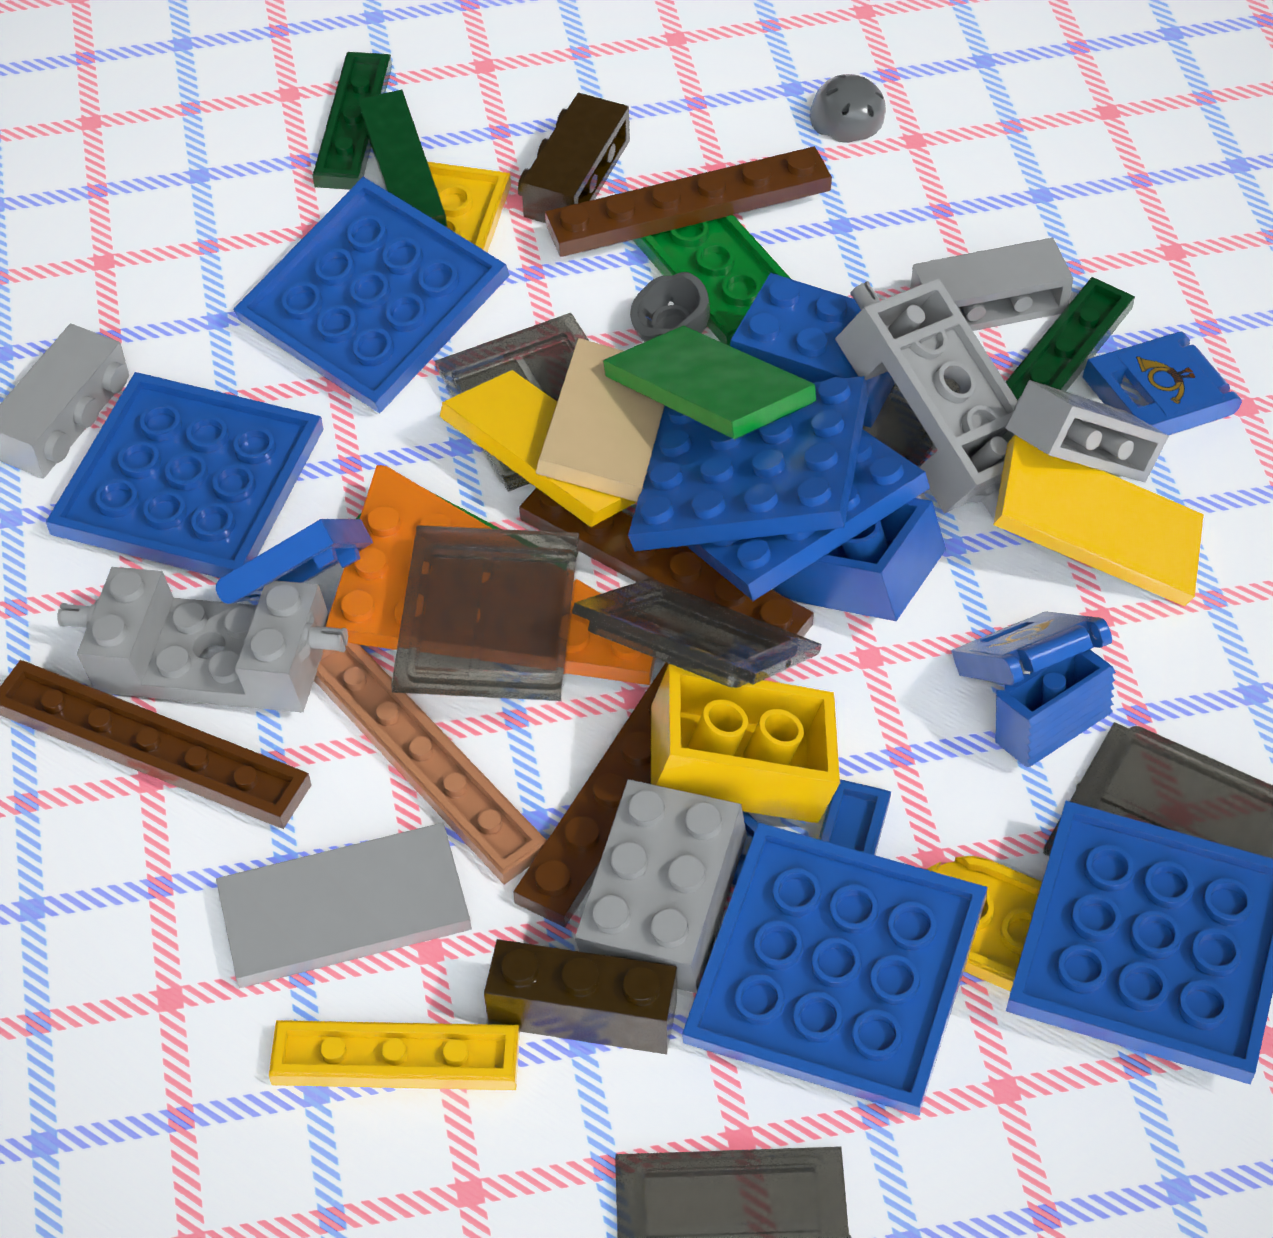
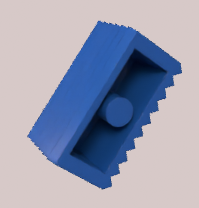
[995,649,1116,768]

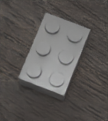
[575,779,747,993]

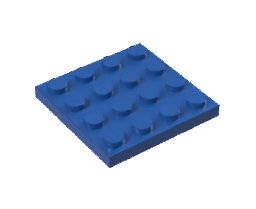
[233,176,510,414]
[46,372,324,578]
[628,376,869,551]
[687,429,930,601]
[1006,801,1273,1085]
[682,822,988,1116]

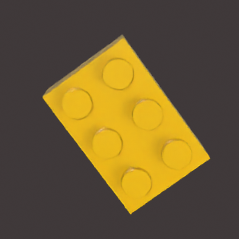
[651,663,840,824]

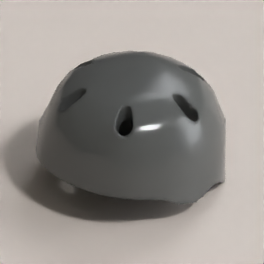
[810,74,886,143]
[630,272,710,342]

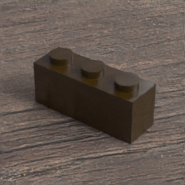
[518,92,630,223]
[484,939,677,1055]

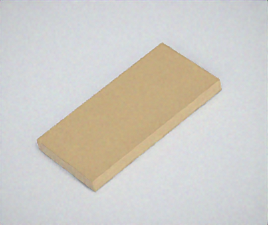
[536,338,664,502]

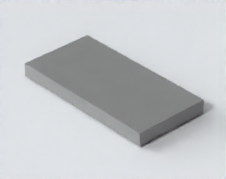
[216,822,472,989]

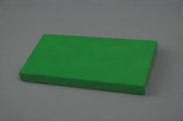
[633,215,791,346]
[603,325,816,439]

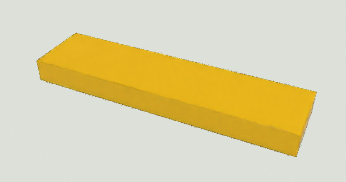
[269,1020,520,1090]

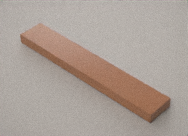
[314,643,547,885]

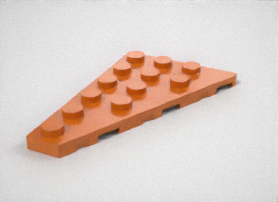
[325,465,660,685]

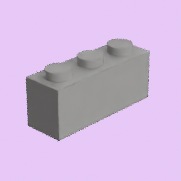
[910,237,1074,331]
[0,323,130,479]
[1005,380,1169,483]

